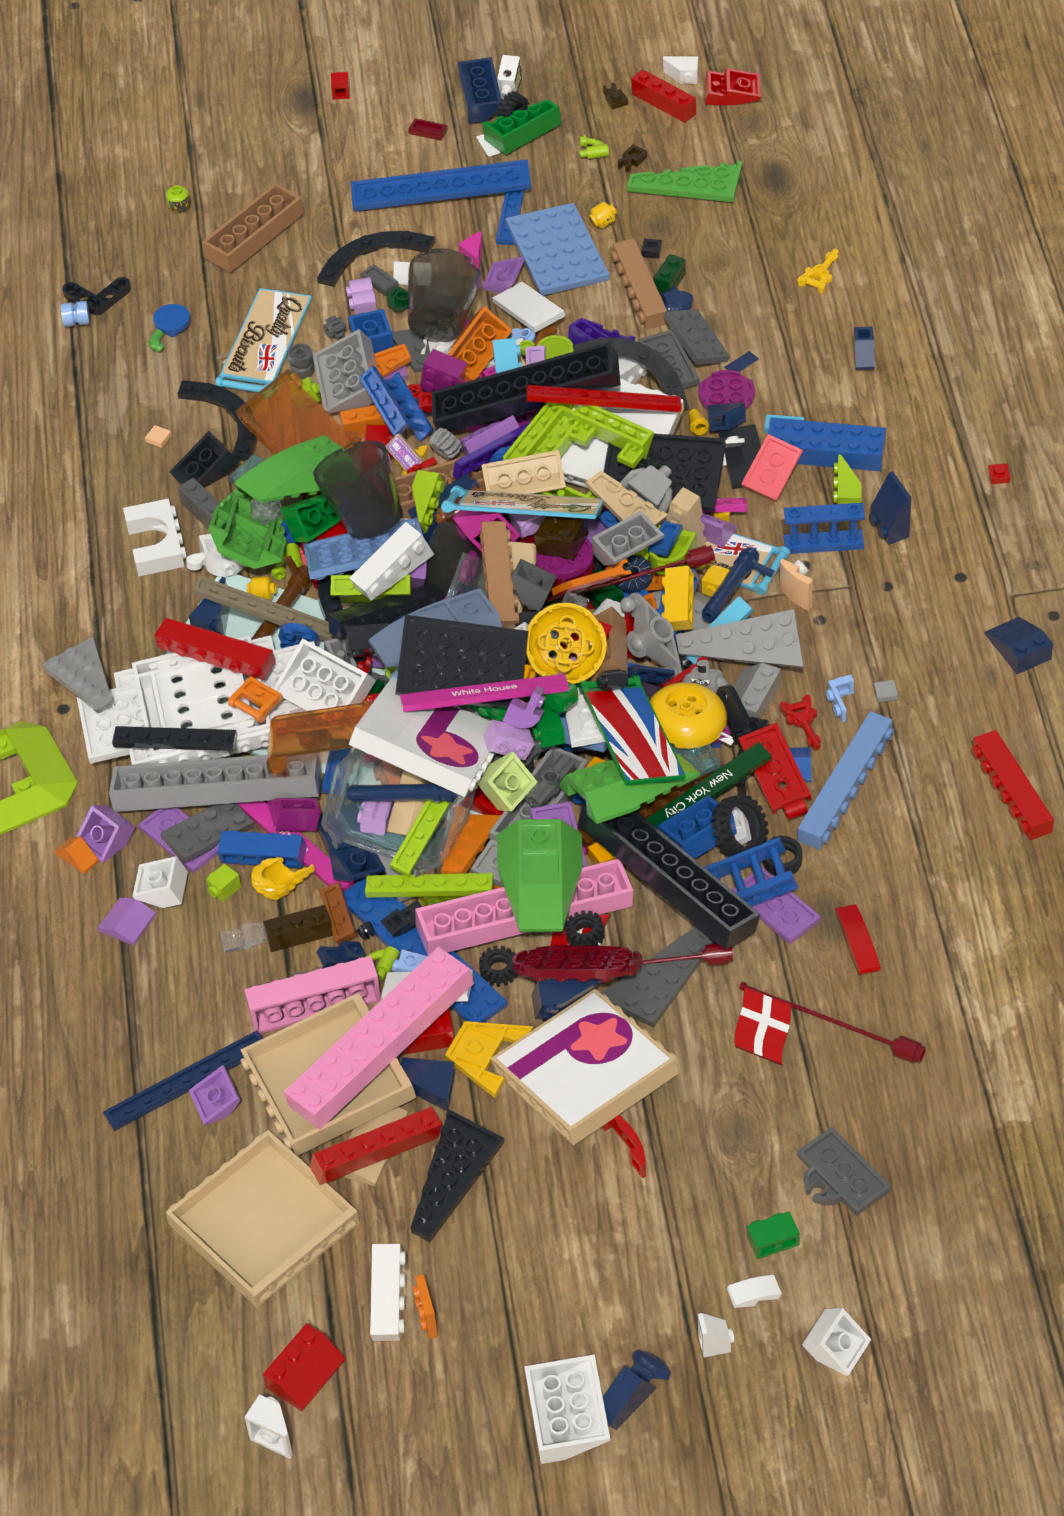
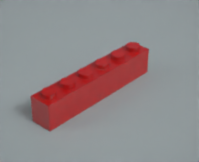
[154,618,275,680]
[971,730,1054,841]
[310,1107,442,1185]

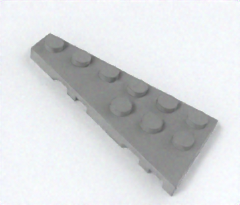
[676,609,805,669]
[42,637,113,710]

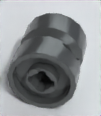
[288,343,315,379]

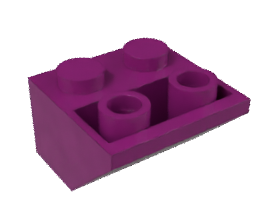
[268,798,321,832]

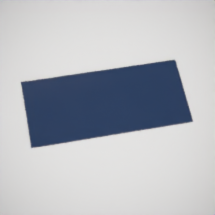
[724,351,759,372]

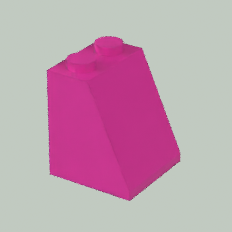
[452,510,521,552]

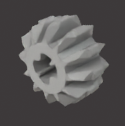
[429,428,462,460]

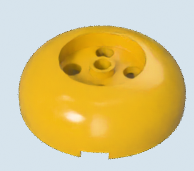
[526,603,607,684]
[649,682,727,749]

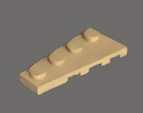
[586,471,668,526]

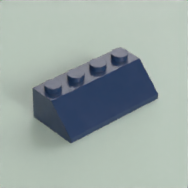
[458,57,501,123]

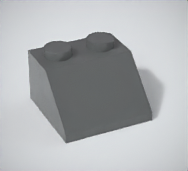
[511,559,557,612]

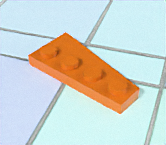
[374,344,411,378]
[441,814,501,874]

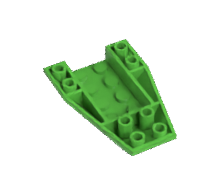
[497,819,583,932]

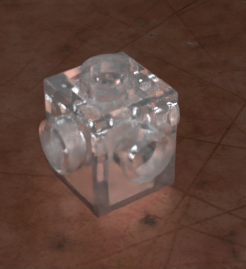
[250,499,282,526]

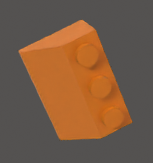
[338,405,391,441]

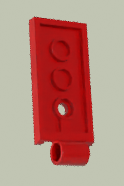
[739,722,812,821]

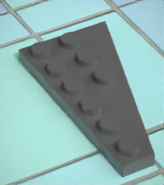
[601,926,716,1028]

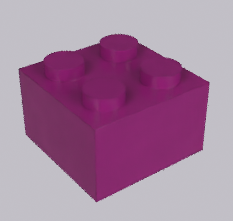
[420,349,467,392]

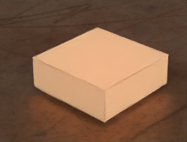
[145,425,172,448]

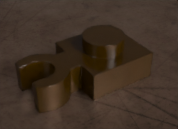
[603,83,628,110]
[618,144,647,172]

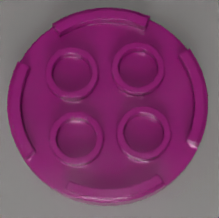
[698,370,755,410]
[535,538,594,580]

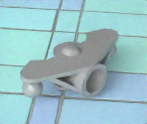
[620,592,682,679]

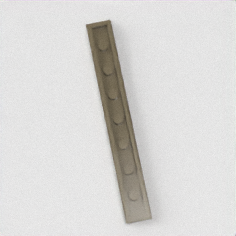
[192,575,337,641]

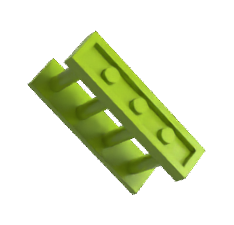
[331,574,414,603]

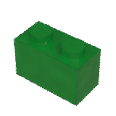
[747,1211,800,1260]

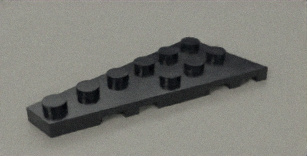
[410,1109,504,1242]

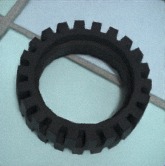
[711,794,769,856]

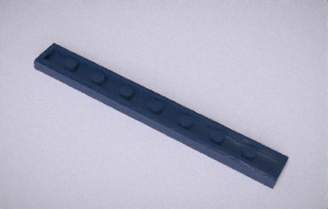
[103,1030,263,1131]

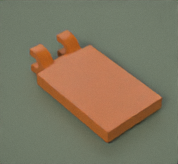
[551,558,632,596]

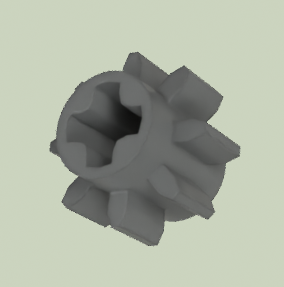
[323,315,346,339]

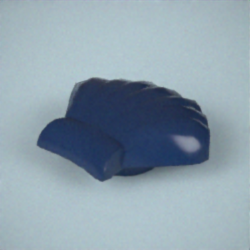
[660,286,693,311]
[631,1350,671,1381]

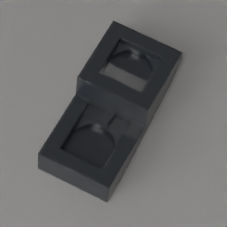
[380,900,423,937]

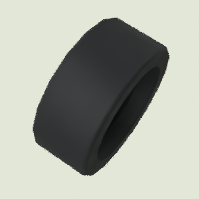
[762,836,803,876]

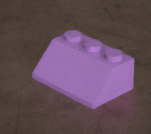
[459,415,519,456]

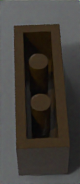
[263,905,333,952]

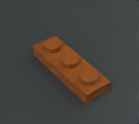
[320,882,358,945]

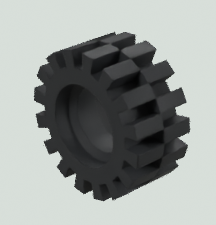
[497,91,529,118]
[565,910,605,946]
[479,945,518,987]

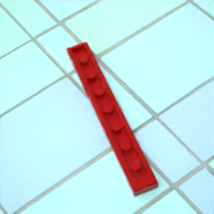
[526,385,682,412]

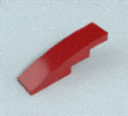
[835,904,881,974]

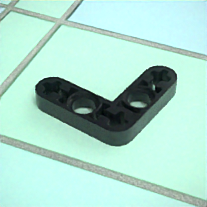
[62,277,131,315]

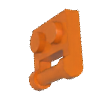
[228,676,283,723]

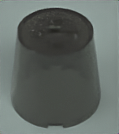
[408,248,482,343]
[313,441,403,539]

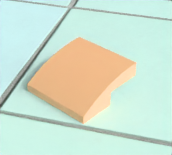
[780,559,813,611]

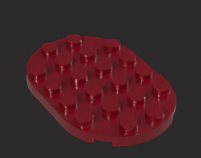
[512,945,643,982]

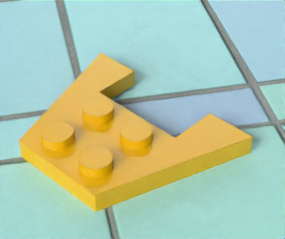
[445,1021,533,1098]

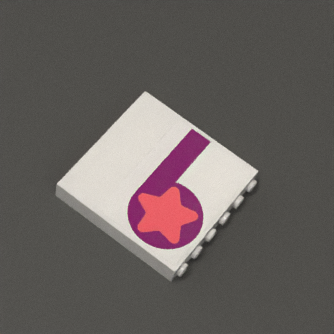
[349,677,497,797]

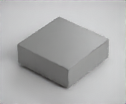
[874,680,898,702]

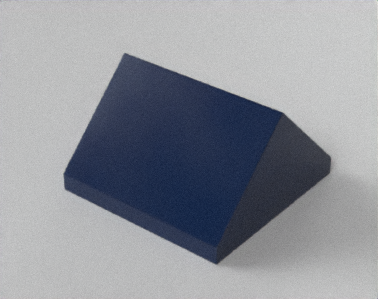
[329,838,386,881]

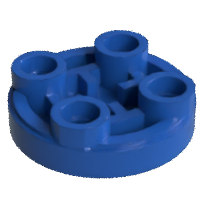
[153,304,191,337]
[278,623,319,648]

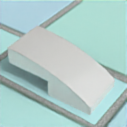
[727,1275,782,1308]

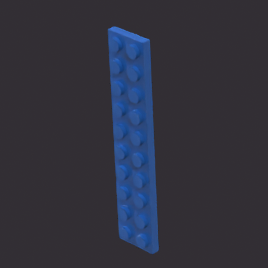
[351,159,531,211]
[344,877,508,1023]

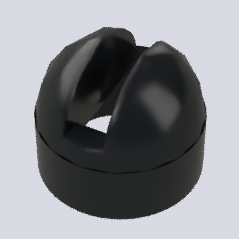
[356,921,375,940]

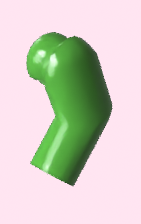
[148,329,164,353]

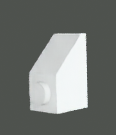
[663,56,698,84]
[698,1313,734,1357]

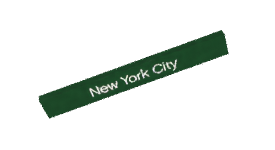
[647,742,772,828]

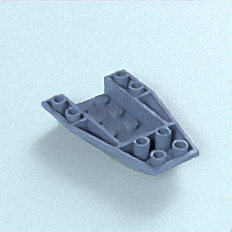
[369,588,503,667]

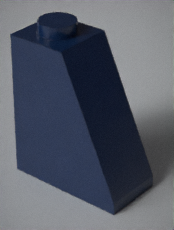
[400,1057,456,1110]
[603,1366,657,1430]

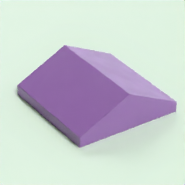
[482,256,525,293]
[97,898,156,946]
[188,1065,240,1125]

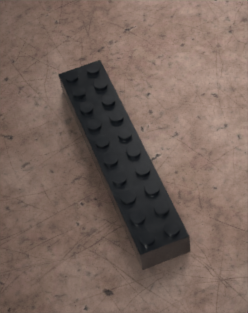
[431,342,621,432]
[578,804,760,950]

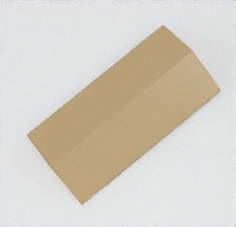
[482,450,566,494]
[387,770,432,837]
[342,1107,408,1186]

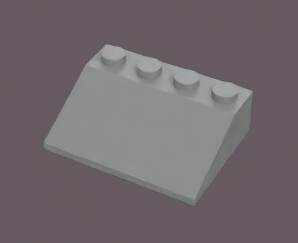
[312,329,378,414]

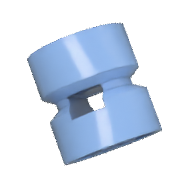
[61,301,90,327]

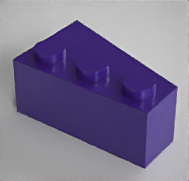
[568,318,635,345]

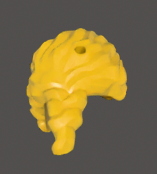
[251,857,315,900]

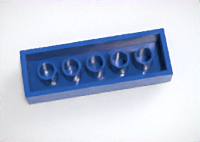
[768,418,886,472]

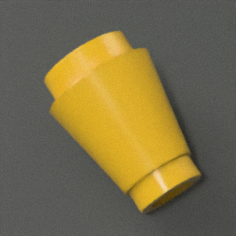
[688,409,709,435]

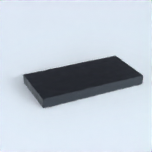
[718,424,761,489]

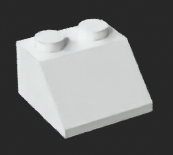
[132,856,188,908]
[802,1308,871,1376]
[245,1394,293,1459]

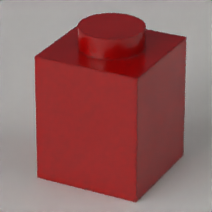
[331,72,350,100]

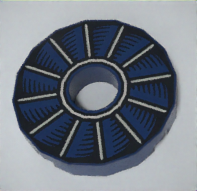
[616,555,653,594]

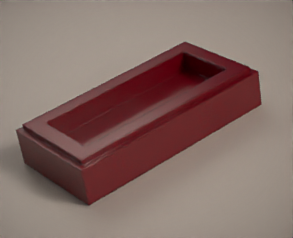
[408,118,448,141]

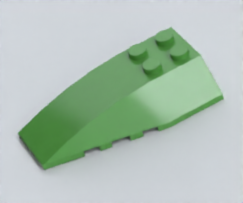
[235,435,360,503]
[208,486,287,569]
[559,754,700,824]

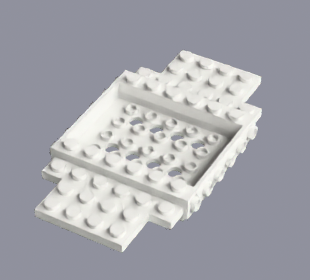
[77,635,315,765]

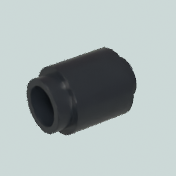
[596,669,629,692]

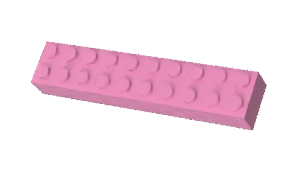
[415,859,633,956]
[284,947,474,1130]

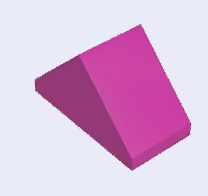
[458,232,483,270]

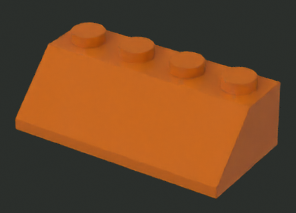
[446,306,512,382]

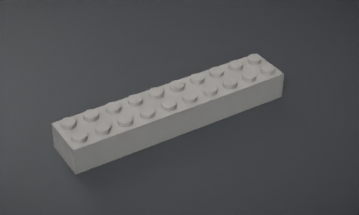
[109,751,321,812]

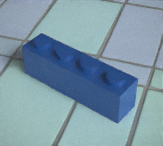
[217,830,307,868]

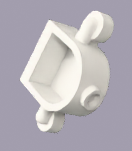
[186,534,244,577]

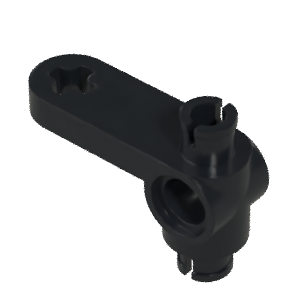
[717,684,770,741]

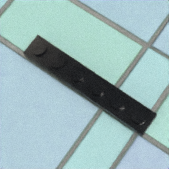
[112,726,238,751]

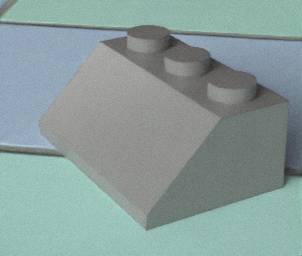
[592,511,664,565]
[734,663,781,719]

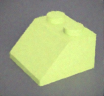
[477,752,537,812]

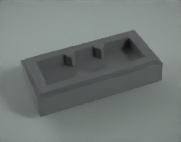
[360,264,399,295]

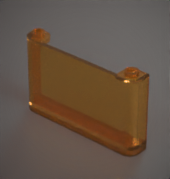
[236,369,362,455]
[266,701,374,774]

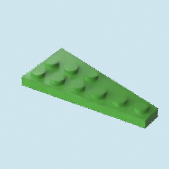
[627,161,743,202]

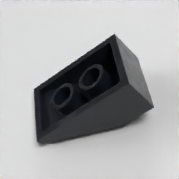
[170,431,240,487]

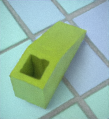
[834,455,861,504]
[412,470,445,533]

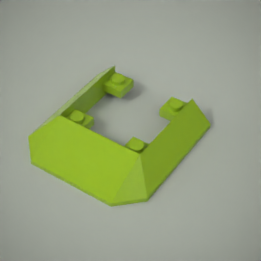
[503,402,654,516]
[0,721,78,835]

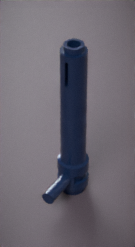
[702,547,775,622]
[347,783,461,803]

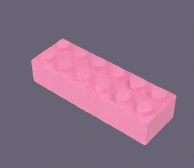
[244,956,381,1033]

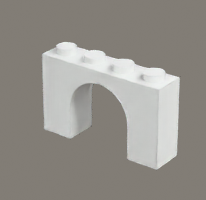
[123,498,187,577]

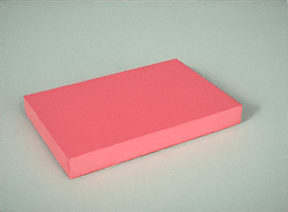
[742,434,803,502]

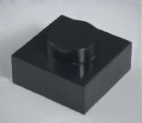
[641,238,662,258]

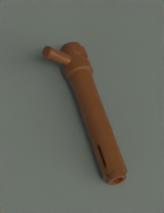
[251,556,313,640]

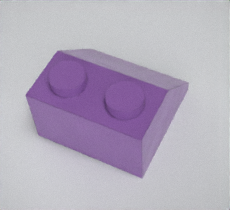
[76,805,135,862]

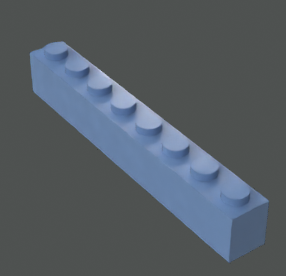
[798,711,894,850]

